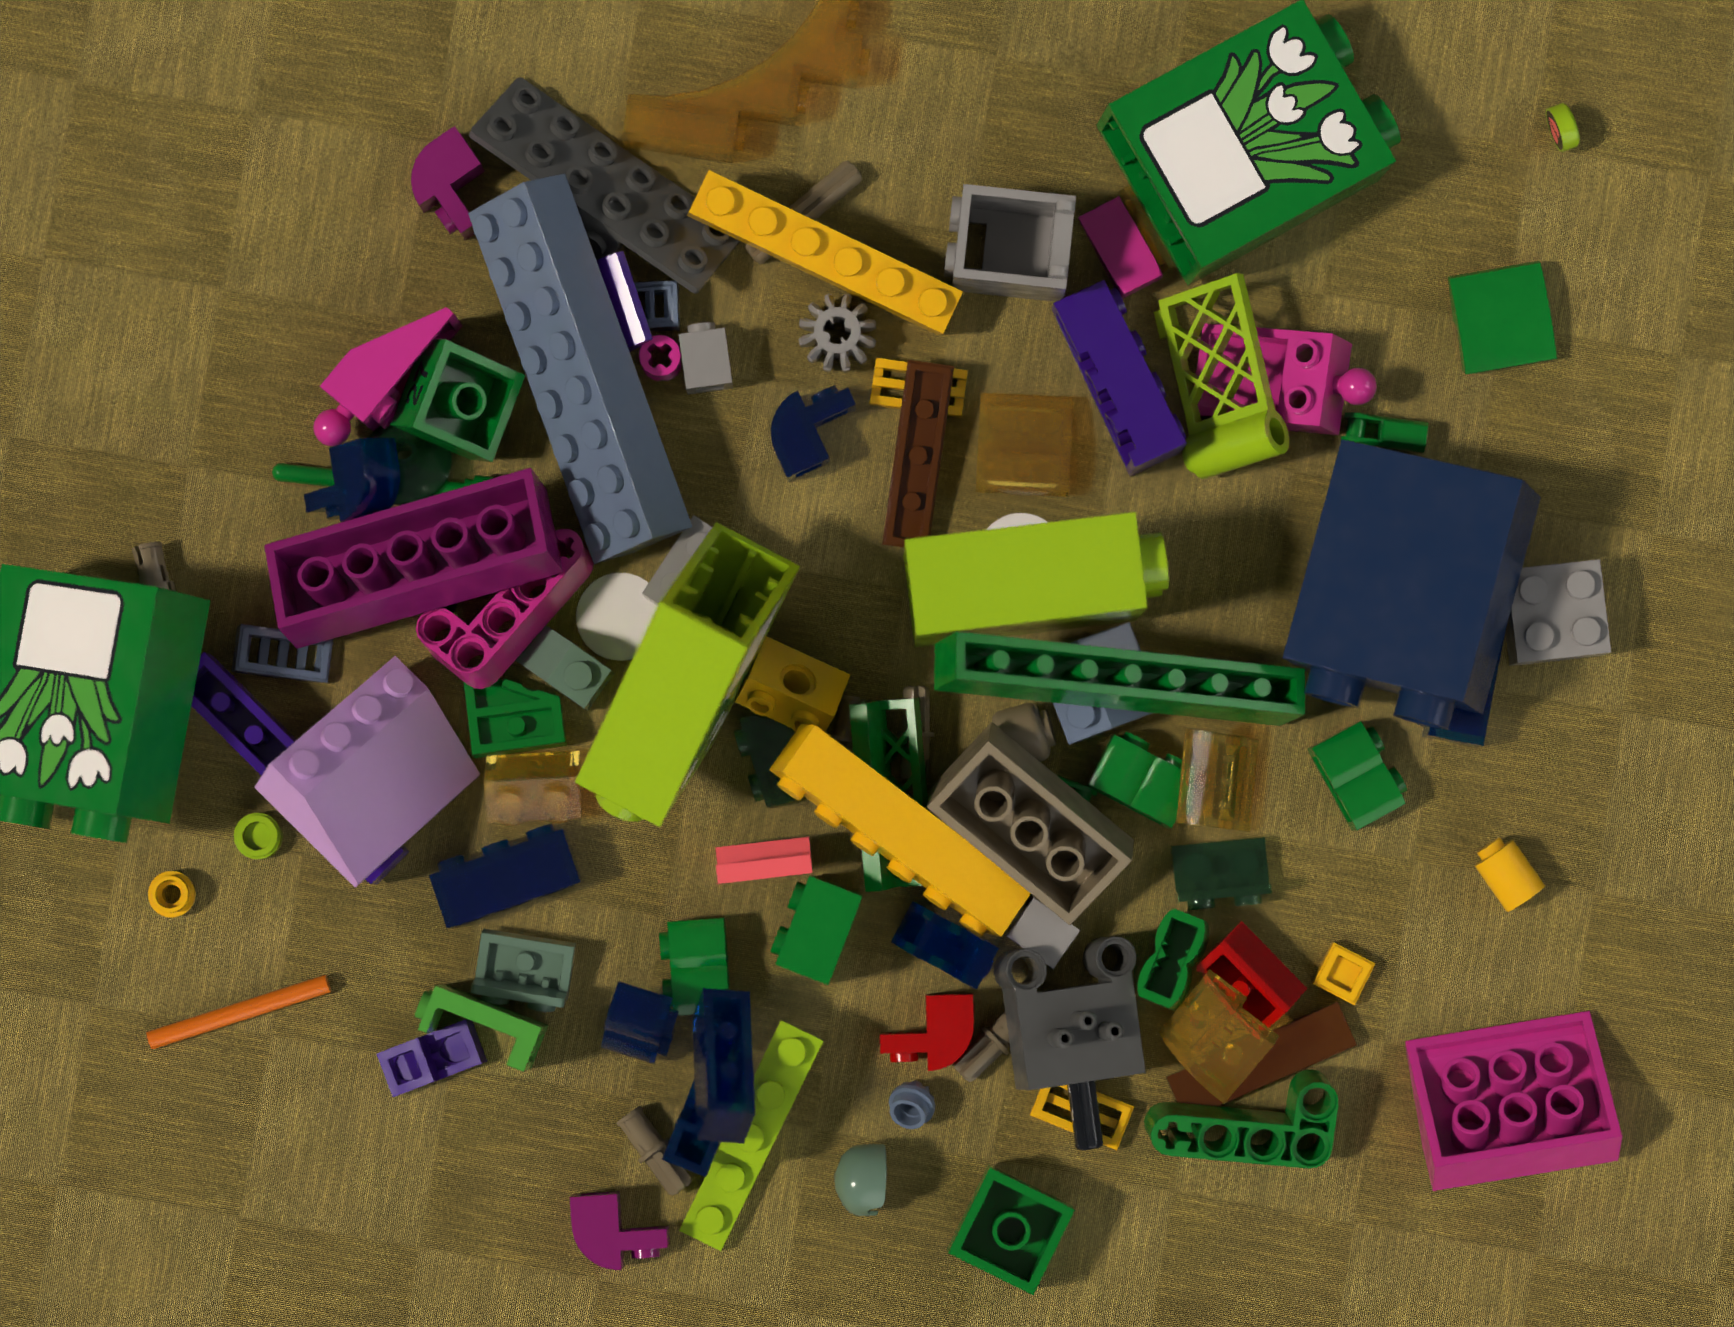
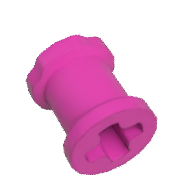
[639,335,682,381]

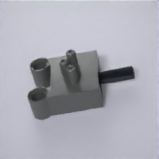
[993,937,1146,1150]

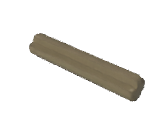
[745,160,862,264]

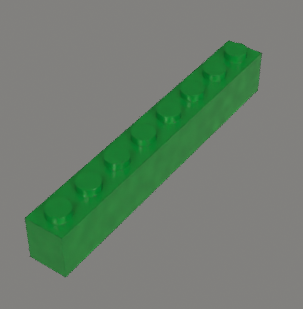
[934,631,1305,726]

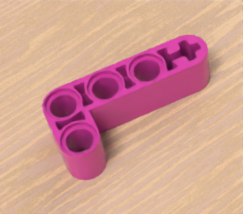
[416,529,594,689]

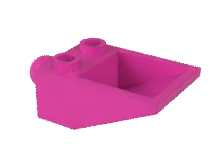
[313,307,463,446]
[1194,323,1377,435]

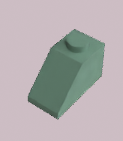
[515,625,615,711]

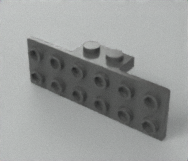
[469,77,741,294]

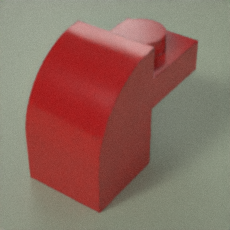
[880,993,974,1071]

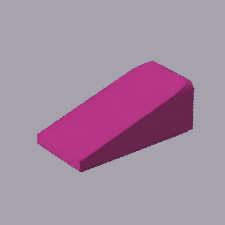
[1078,197,1163,299]

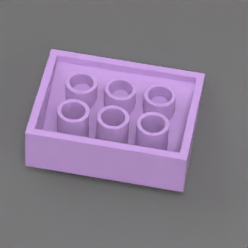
[254,656,480,888]

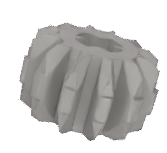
[799,294,876,373]

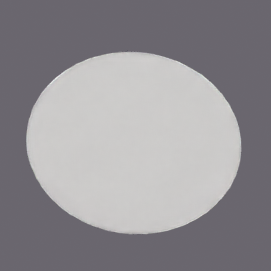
[576,573,657,661]

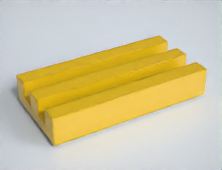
[870,358,968,418]
[1029,1085,1134,1150]

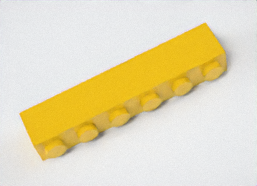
[687,170,963,335]
[769,724,1031,937]

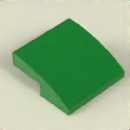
[1447,261,1557,375]

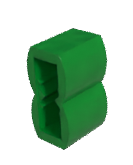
[1308,721,1407,831]
[1086,731,1197,829]
[1137,908,1210,1011]
[659,918,731,1016]

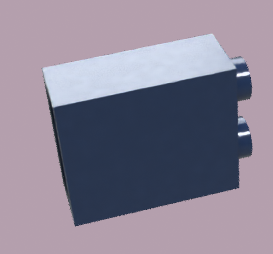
[1282,439,1541,730]

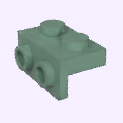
[471,928,576,1012]

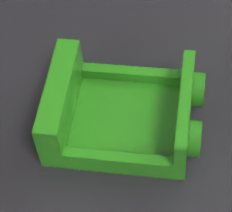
[414,984,549,1072]

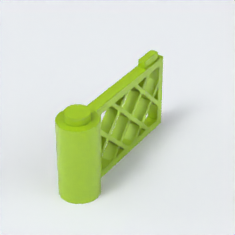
[1154,273,1290,479]

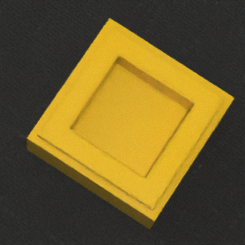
[1311,942,1376,1005]

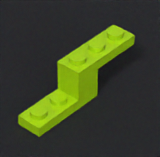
[679,1020,824,1251]

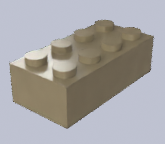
[926,722,1134,925]

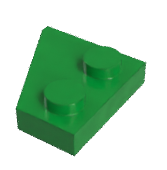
[464,667,567,759]

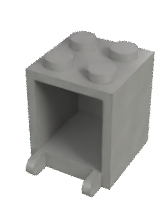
[944,184,1076,302]

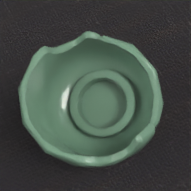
[834,1144,887,1216]

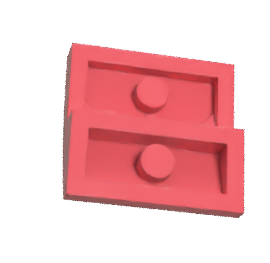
[715,837,813,884]

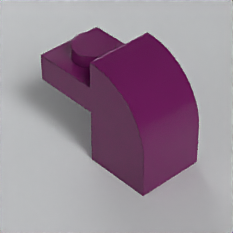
[411,126,485,240]
[570,1191,670,1270]

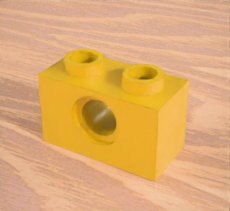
[735,636,850,732]

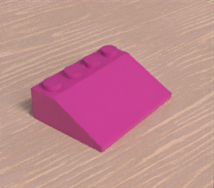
[1405,1011,1622,1191]

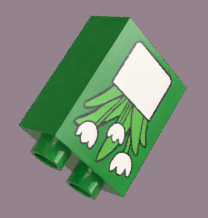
[1096,0,1401,286]
[0,564,211,843]

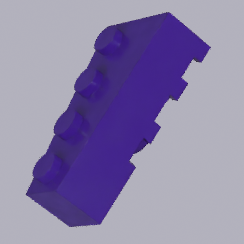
[1051,280,1187,476]

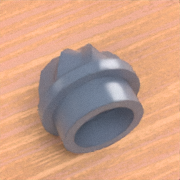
[889,1080,935,1129]

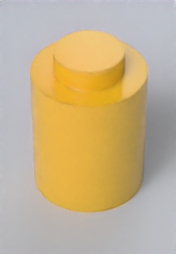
[1475,837,1545,912]

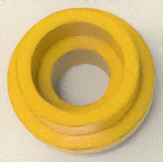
[148,871,196,918]

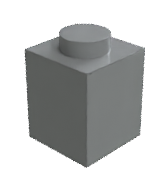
[678,322,733,395]
[1006,898,1080,969]

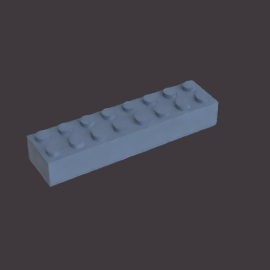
[468,174,692,564]

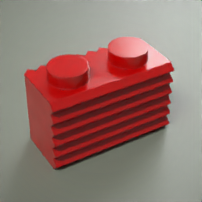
[1196,921,1307,1034]

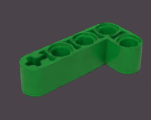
[1144,1069,1339,1169]

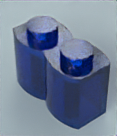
[601,981,679,1065]

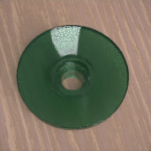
[359,425,452,505]

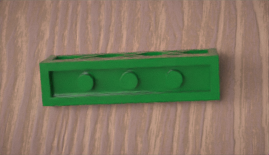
[849,697,929,892]

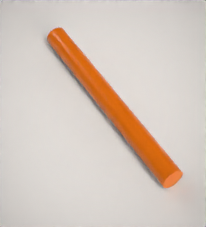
[146,975,331,1050]

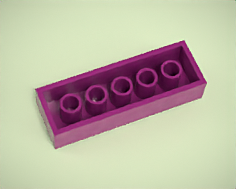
[264,467,563,649]

